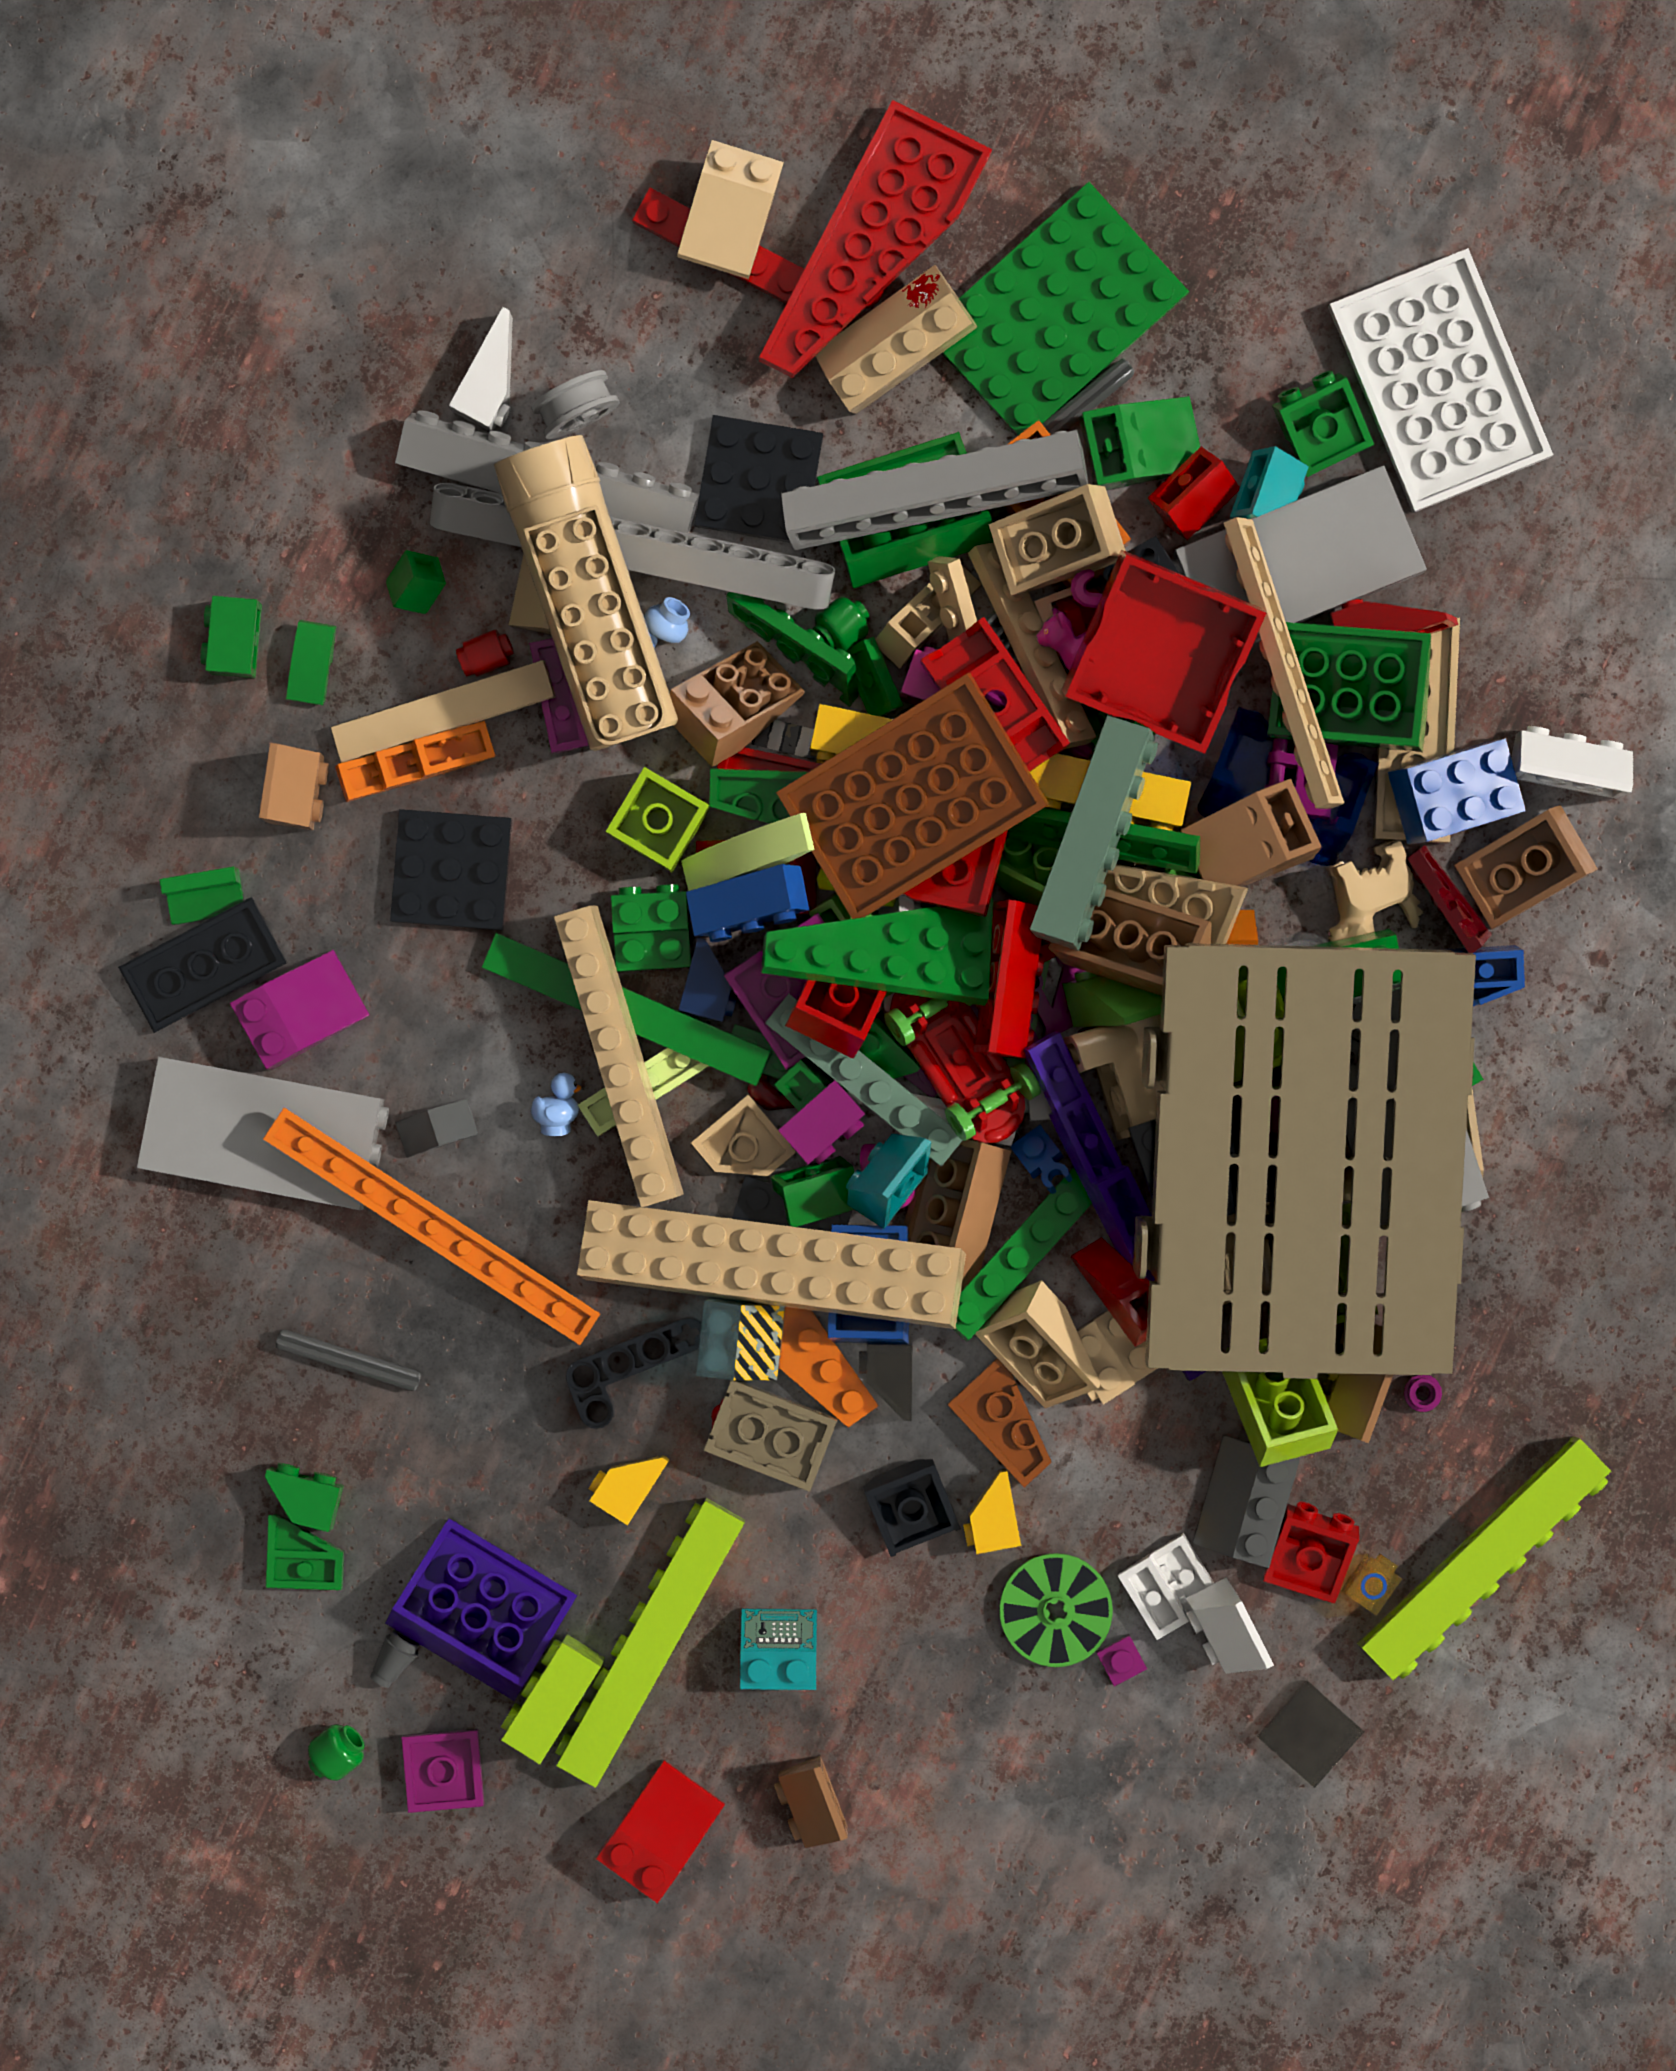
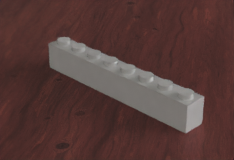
[395,410,700,534]
[781,430,1089,551]

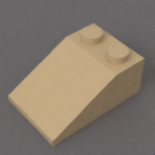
[677,140,784,279]
[988,484,1126,596]
[975,1280,1101,1409]

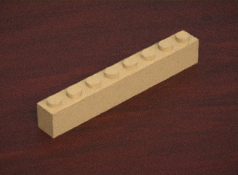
[554,906,684,1208]

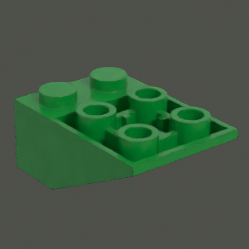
[1080,396,1200,490]

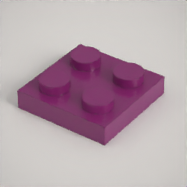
[402,1729,485,1813]

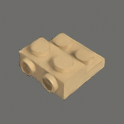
[1077,1310,1158,1405]

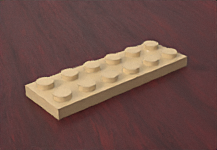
[1373,618,1460,843]

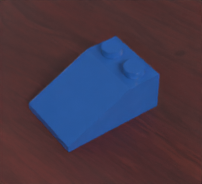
[828,1225,909,1344]

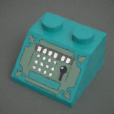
[740,1608,817,1690]

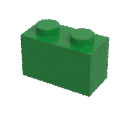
[200,596,262,678]

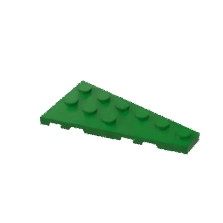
[761,898,993,1006]

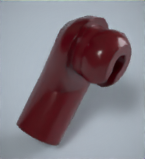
[747,1073,795,1110]

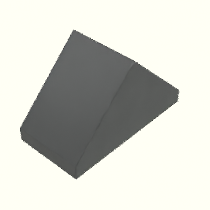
[395,1099,478,1158]

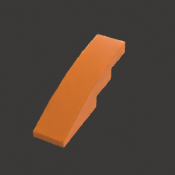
[335,721,495,802]

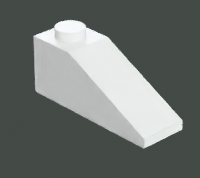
[449,307,513,432]

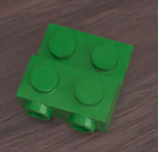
[1272,371,1374,477]
[611,884,691,972]

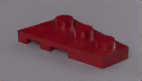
[1407,845,1492,953]

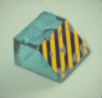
[696,1297,786,1380]

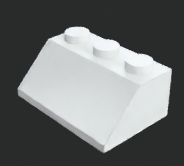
[1511,726,1633,799]

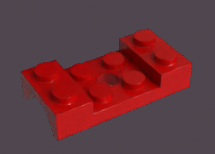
[920,617,1070,772]

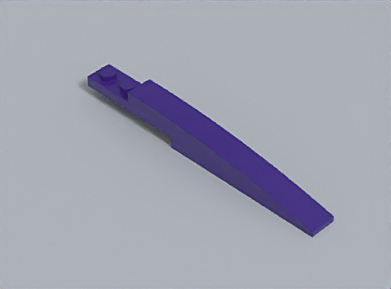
[1024,1031,1206,1381]

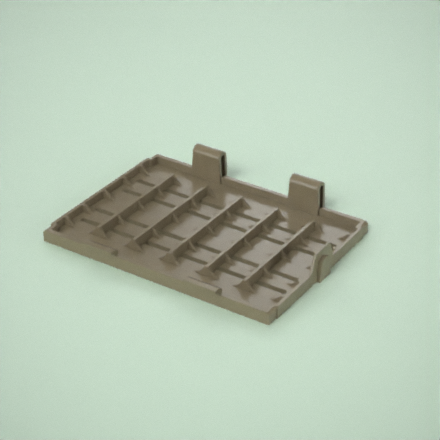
[1133,943,1476,1379]

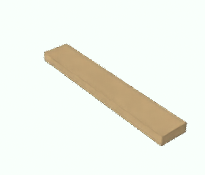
[331,660,556,763]

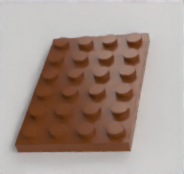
[776,673,1049,919]

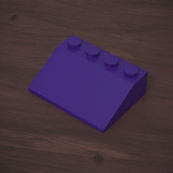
[385,1518,577,1701]

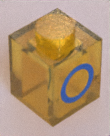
[1341,1553,1402,1616]

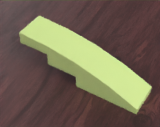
[681,813,815,891]

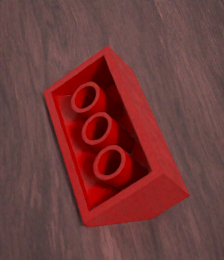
[973,899,1044,1059]

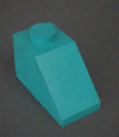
[1230,446,1309,519]

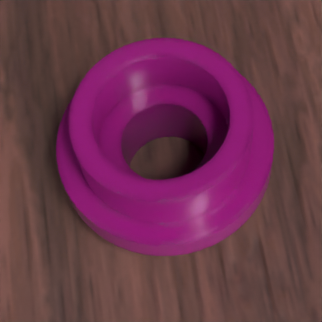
[1404,1375,1442,1412]

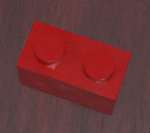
[1148,446,1240,540]

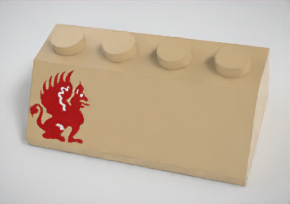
[816,265,978,414]

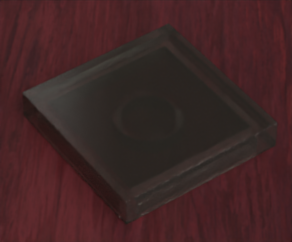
[1257,1680,1364,1788]

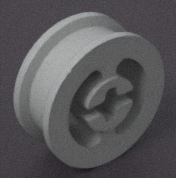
[531,370,620,439]

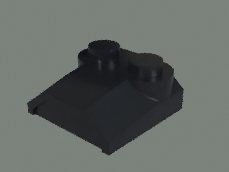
[863,1459,961,1557]

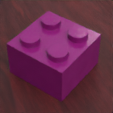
[778,1080,865,1165]

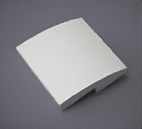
[1118,1533,1214,1640]

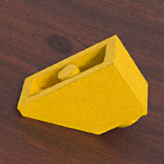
[588,1455,670,1525]
[963,1469,1021,1554]

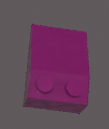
[230,950,370,1070]

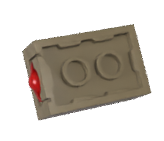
[704,1378,837,1492]

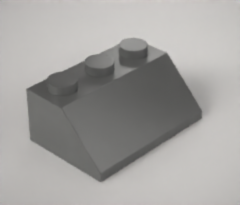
[1192,1435,1300,1568]

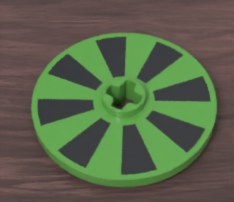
[999,1553,1113,1667]

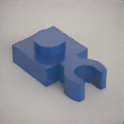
[1010,1125,1072,1194]

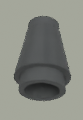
[370,1629,420,1688]

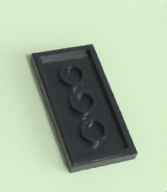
[118,897,288,1033]

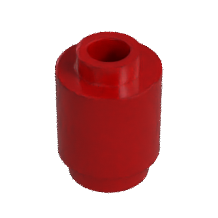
[456,629,514,677]

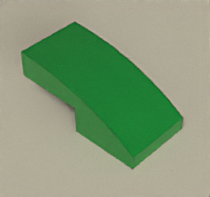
[286,620,336,705]

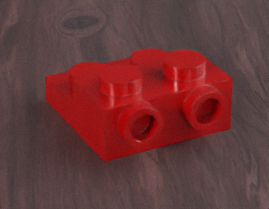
[1263,1502,1359,1604]

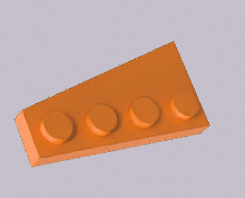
[731,1304,879,1428]

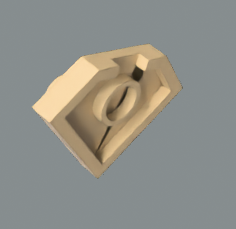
[691,1095,796,1176]

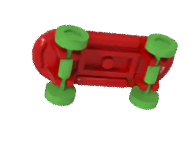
[884,993,1041,1144]

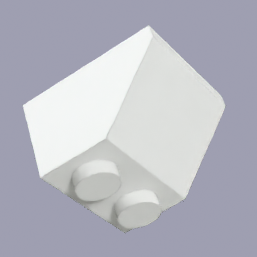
[1186,1578,1274,1674]

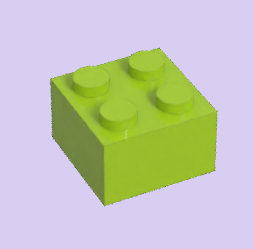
[606,767,710,873]

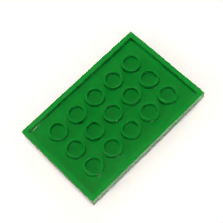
[941,182,1189,437]

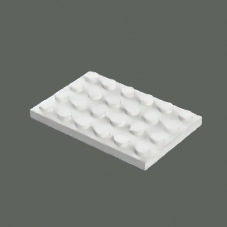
[1328,248,1553,513]

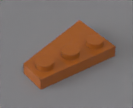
[947,1358,1052,1488]

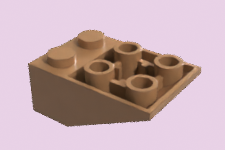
[670,641,805,767]
[1180,779,1322,887]

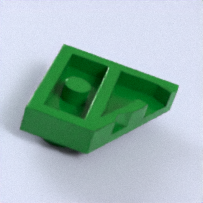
[266,1514,344,1590]

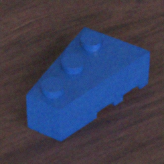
[1437,945,1525,1006]

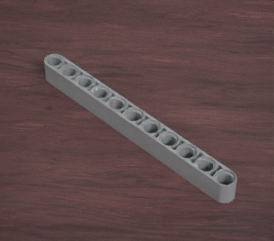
[430,483,835,609]

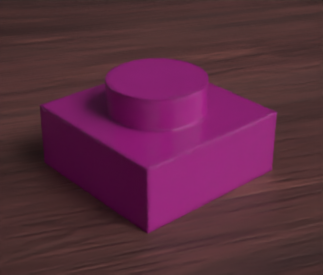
[1096,1634,1147,1687]

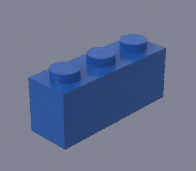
[686,864,809,942]

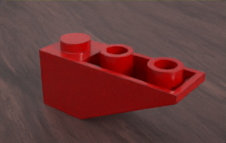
[1070,1237,1149,1347]

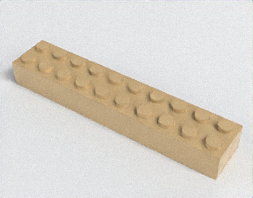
[577,1200,966,1329]

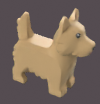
[1326,840,1423,942]

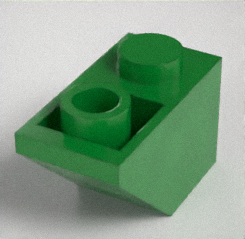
[265,1463,344,1532]

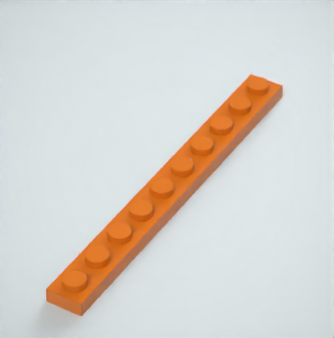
[263,1107,600,1345]

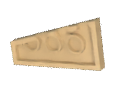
[1103,864,1248,944]

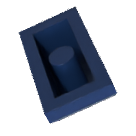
[679,937,737,1023]

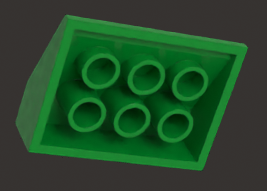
[817,432,994,588]
[1268,622,1431,752]

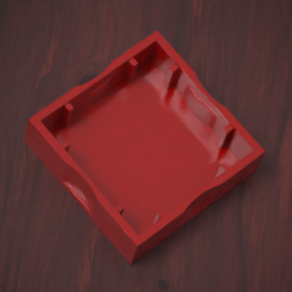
[1061,550,1267,754]

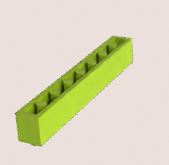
[1357,1436,1611,1681]
[555,1498,745,1788]

